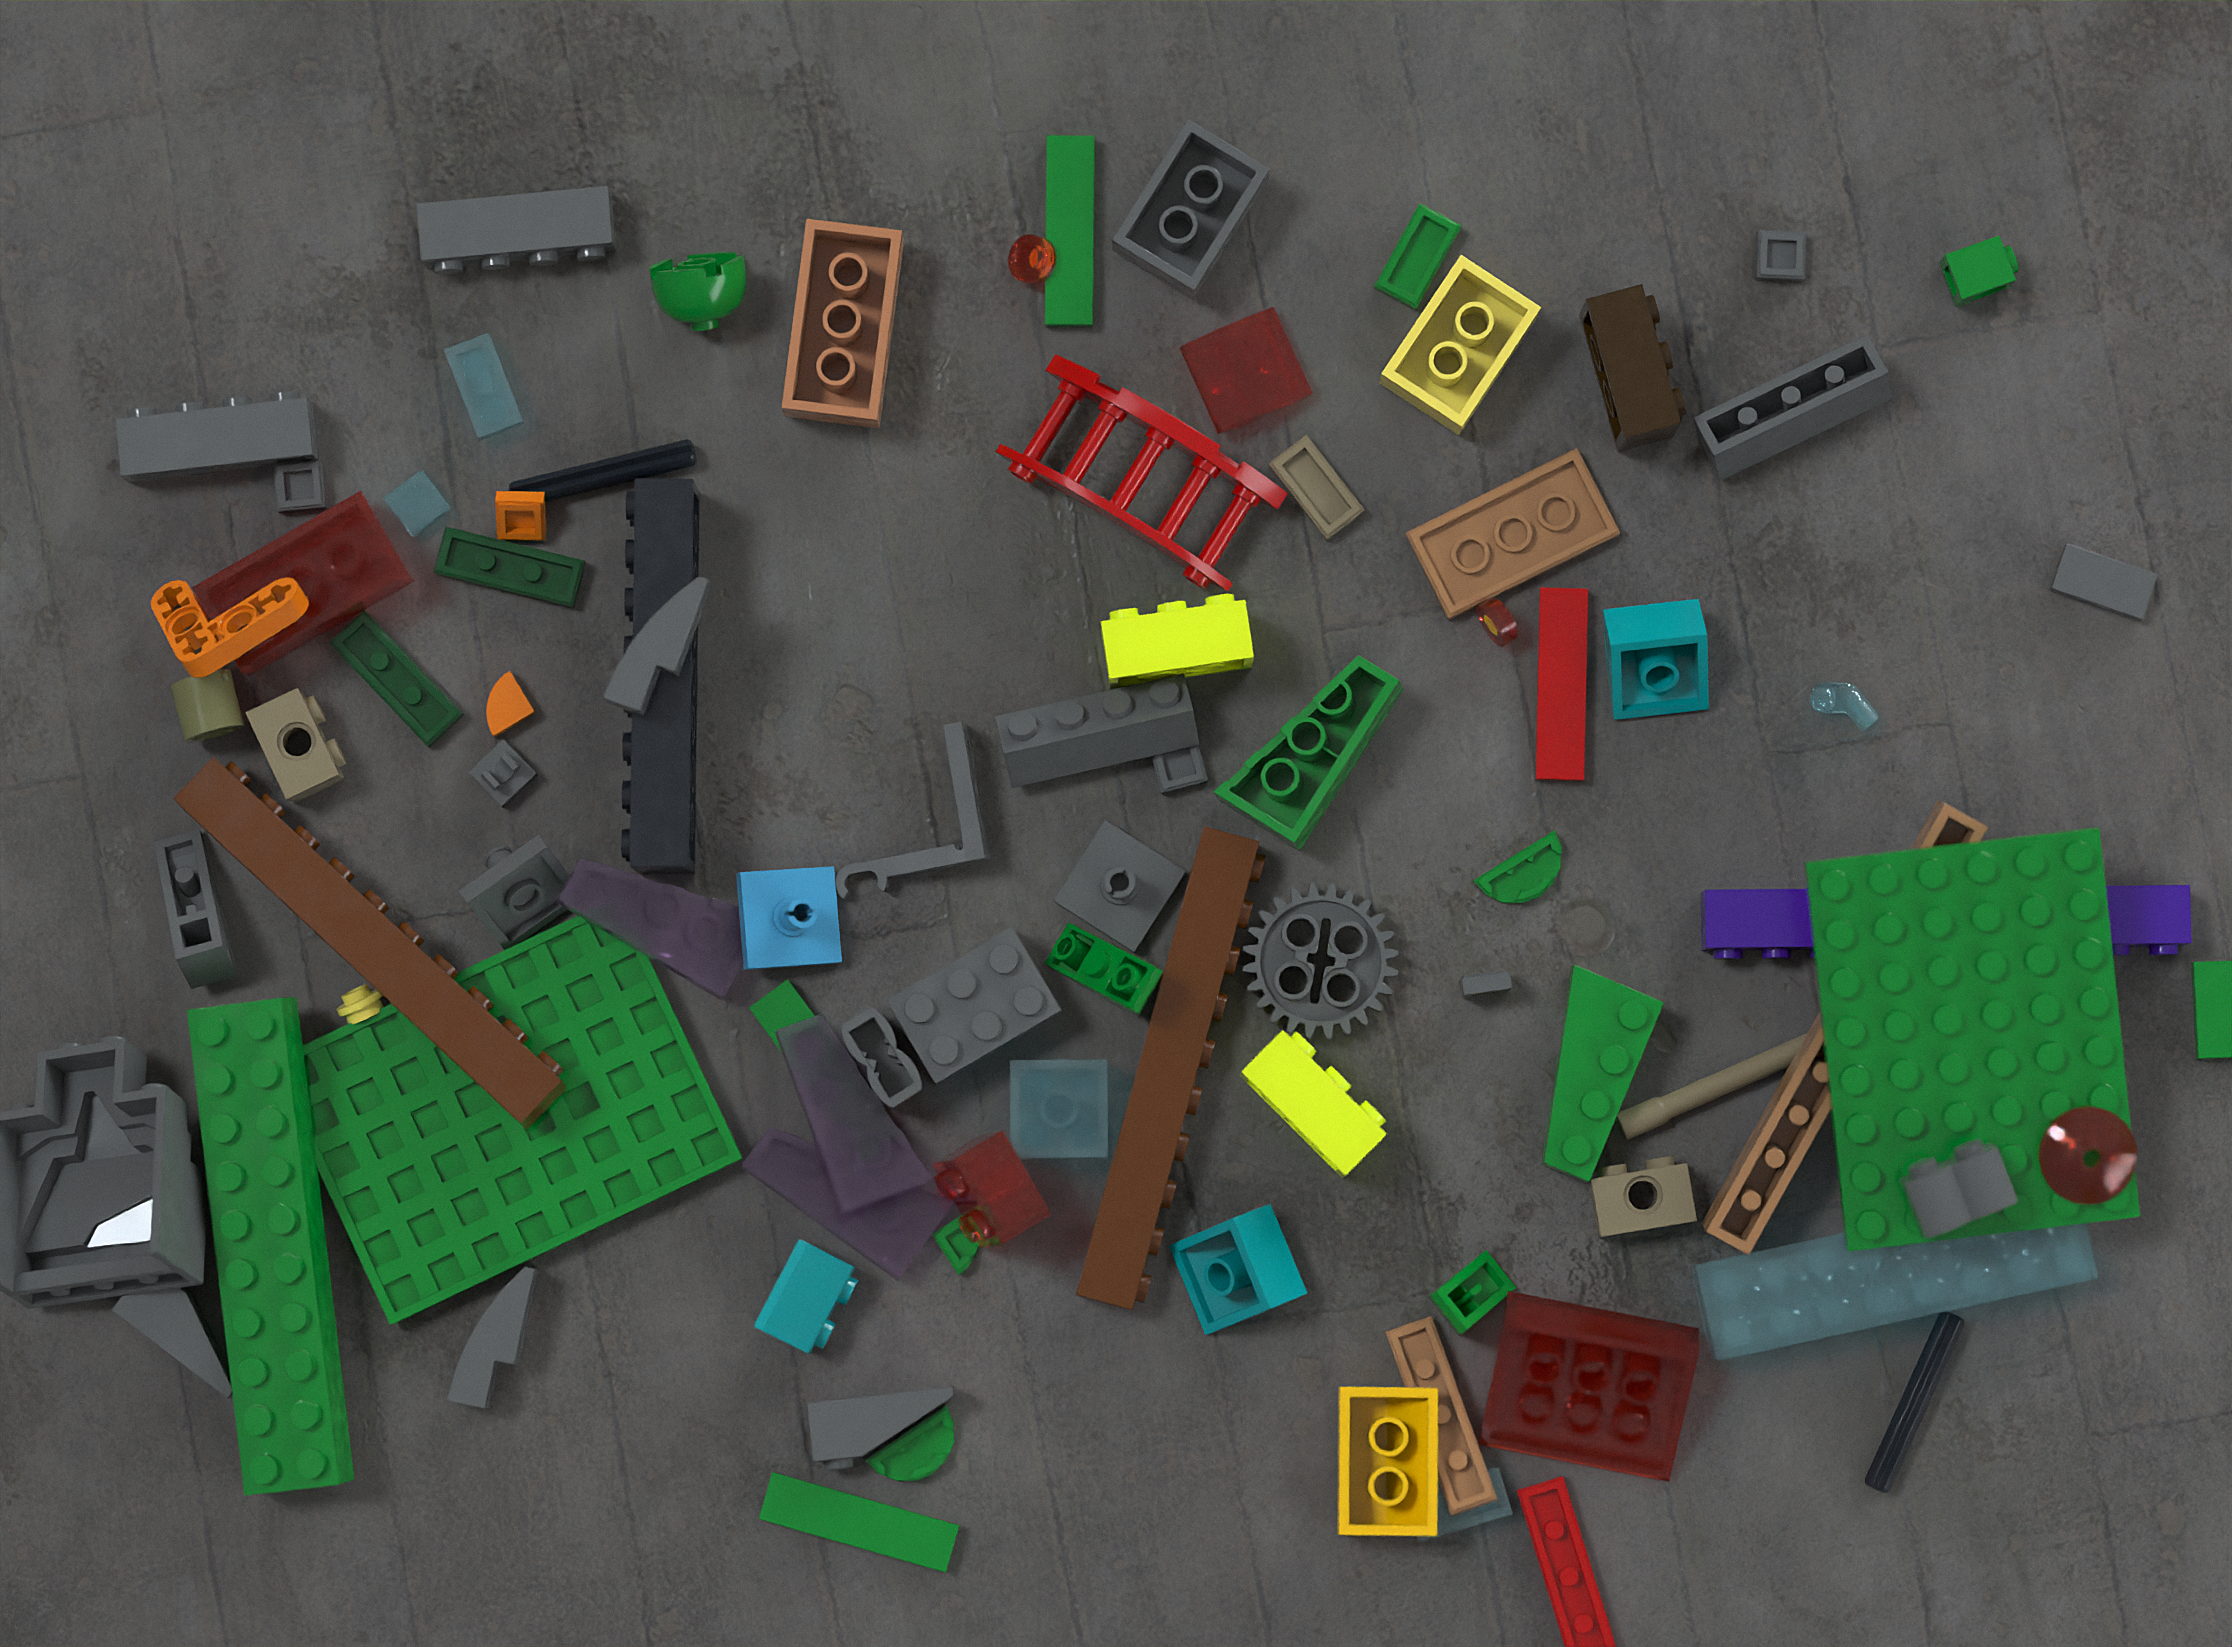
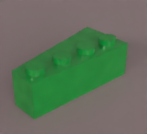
[1214,655,1403,851]
[1540,965,1664,1183]

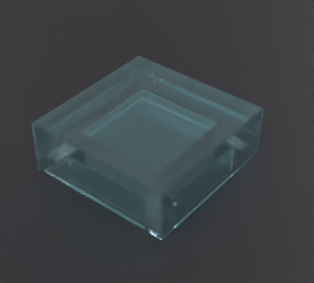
[384,470,452,538]

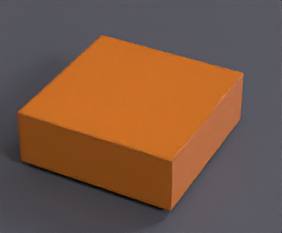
[495,491,547,541]

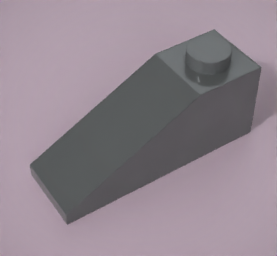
[153,829,238,989]
[112,1287,233,1398]
[807,1386,955,1470]

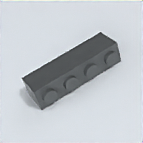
[416,186,616,275]
[1693,335,1893,481]
[115,392,319,483]
[995,673,1200,788]

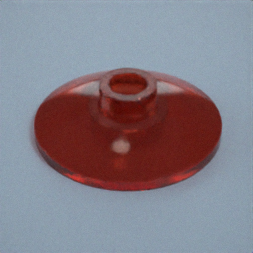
[2038,1106,2137,1205]

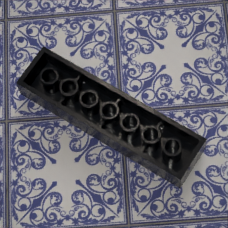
[621,478,700,874]

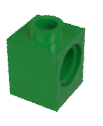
[1939,236,2019,307]

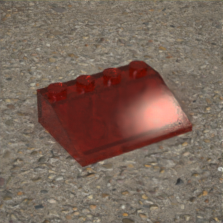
[1478,1291,1699,1482]

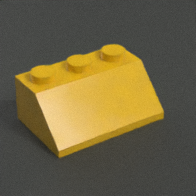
[1337,1387,1438,1536]

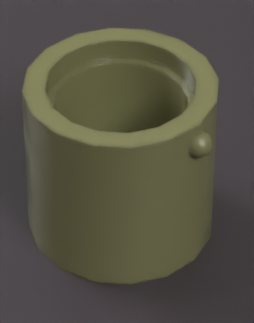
[170,669,246,743]

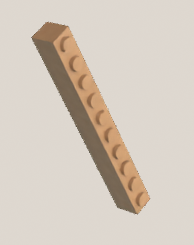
[1701,800,1988,1255]

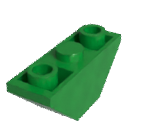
[1044,922,1163,1017]

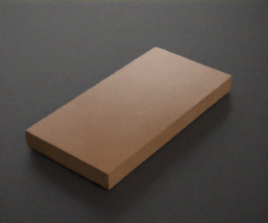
[1405,448,1620,620]

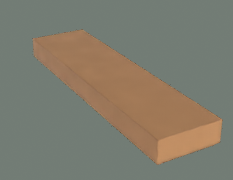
[1386,1316,1497,1517]

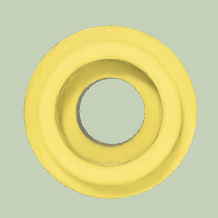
[336,984,383,1024]

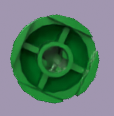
[649,252,746,331]

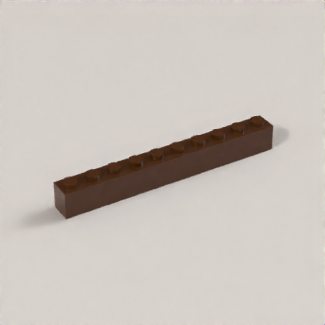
[173,757,567,1130]
[1076,826,1266,1310]

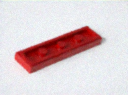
[1535,587,1588,781]
[1516,1476,1616,1647]

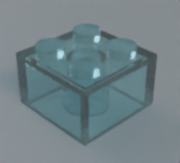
[1010,1060,1108,1160]

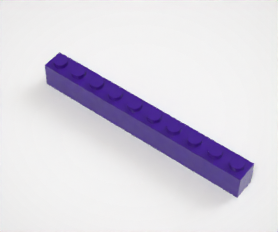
[1700,885,2192,960]

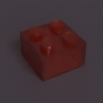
[933,1130,1051,1248]

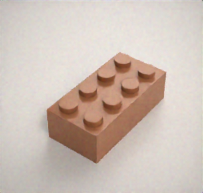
[781,219,904,429]

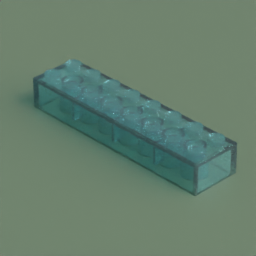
[1690,1223,2098,1361]

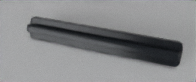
[509,439,697,502]
[1865,1311,1965,1493]

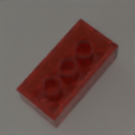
[192,491,415,677]

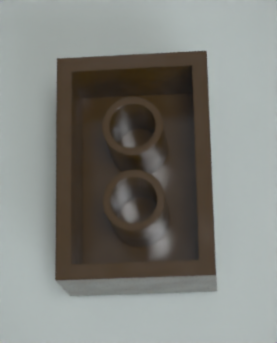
[1579,284,1686,452]

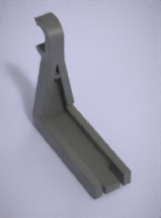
[836,721,991,900]

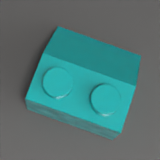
[1603,599,1709,720]
[1169,1204,1307,1335]
[754,1239,859,1354]

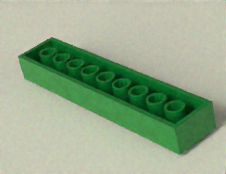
[187,997,355,1496]

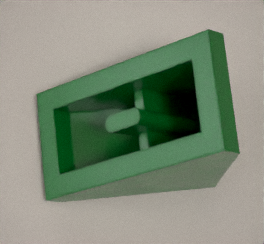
[1427,1250,1516,1335]

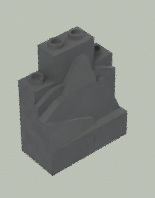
[0,1036,206,1309]

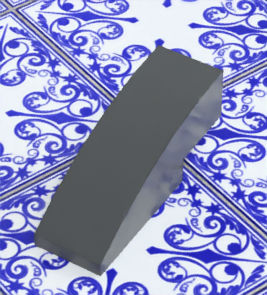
[603,576,712,716]
[446,1267,539,1409]

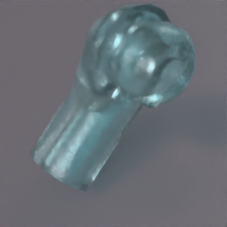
[1810,682,1881,732]

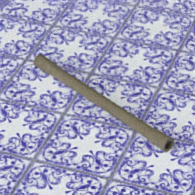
[1616,1032,1808,1140]

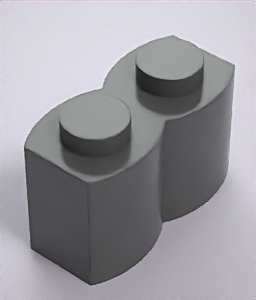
[841,1007,924,1110]
[1899,1139,2018,1238]

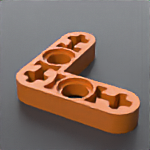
[151,578,309,678]

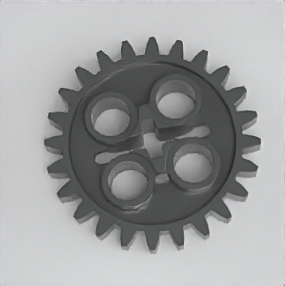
[1242,883,1399,1040]

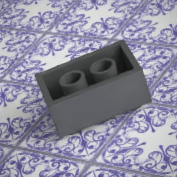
[1112,119,1270,300]
[887,927,1062,1086]

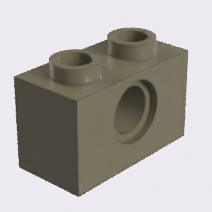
[245,688,347,804]
[1588,1156,1697,1238]

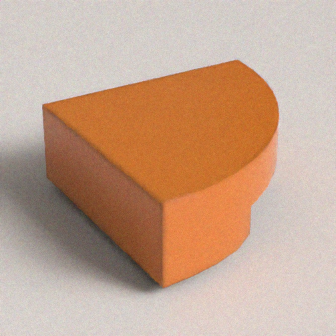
[486,671,536,738]

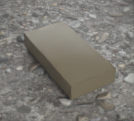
[1268,435,1365,541]

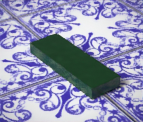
[433,526,586,609]
[329,610,464,748]

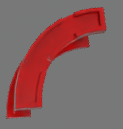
[995,354,1288,591]

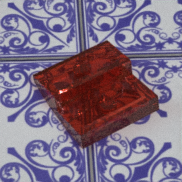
[1179,307,1312,435]

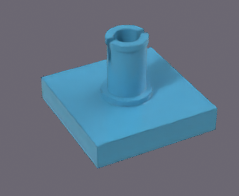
[736,866,842,970]

